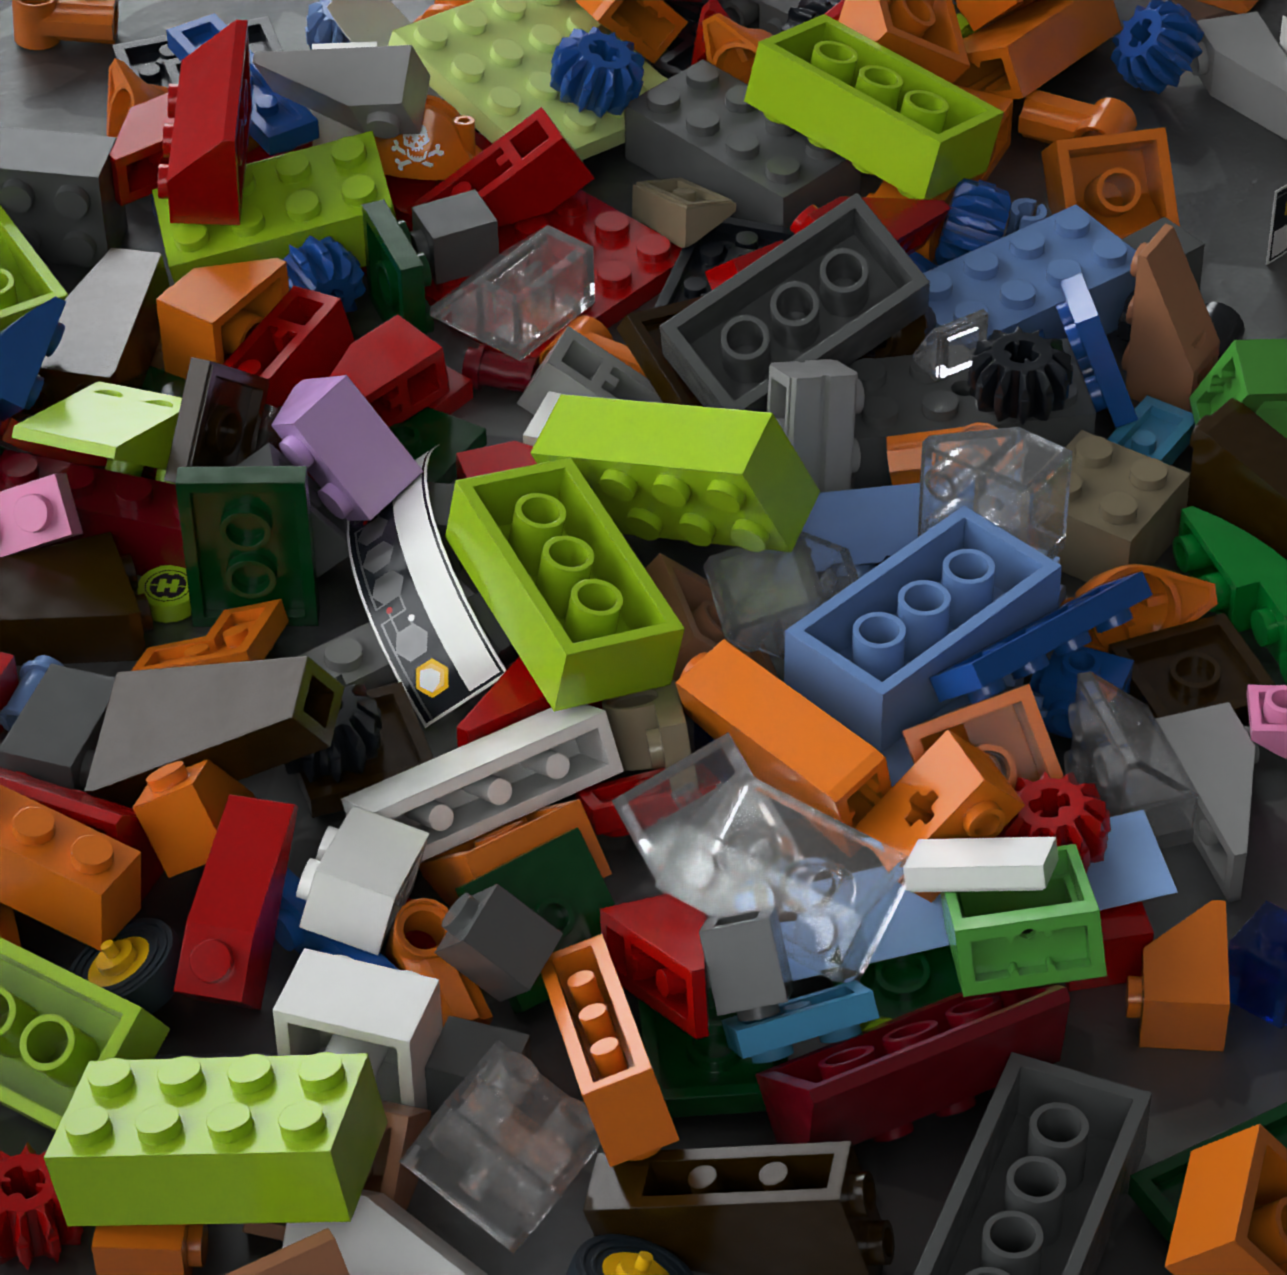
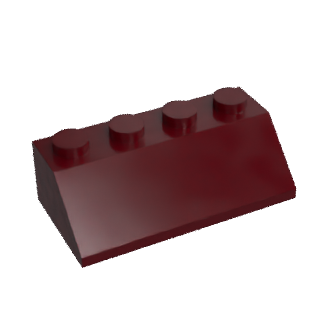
[0,449,186,576]
[755,984,1071,1146]

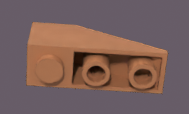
[1122,223,1220,413]

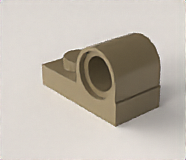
[602,680,696,790]

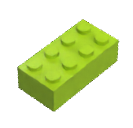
[744,14,1004,200]
[152,131,397,284]
[530,394,820,552]
[445,457,685,712]
[0,937,170,1132]
[44,1052,388,1226]

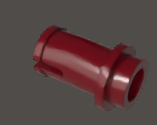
[462,343,539,393]

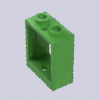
[1189,339,1287,439]
[940,844,1107,997]

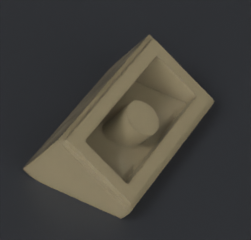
[632,177,736,248]

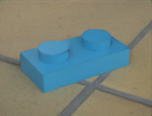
[1107,395,1195,465]
[721,980,879,1064]

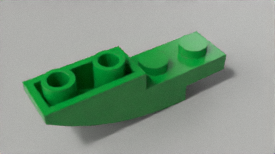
[1173,506,1287,685]

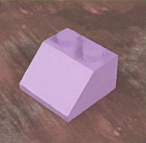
[271,375,423,521]

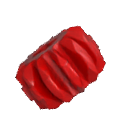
[995,769,1111,874]
[0,1141,84,1271]

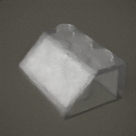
[655,770,909,983]

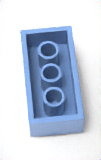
[923,204,1136,352]
[784,505,1062,753]

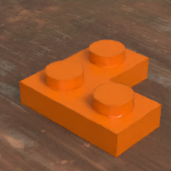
[131,599,289,671]

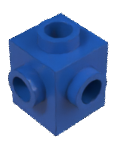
[1030,646,1134,749]

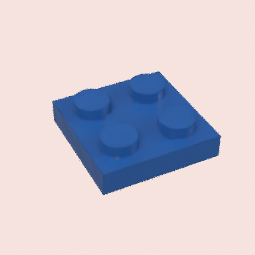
[1056,273,1138,428]

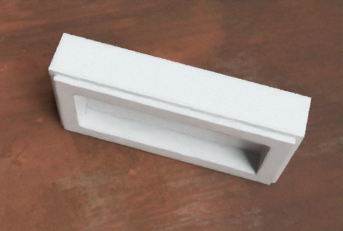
[903,837,1059,892]

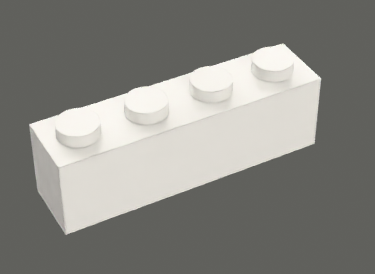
[341,704,624,862]

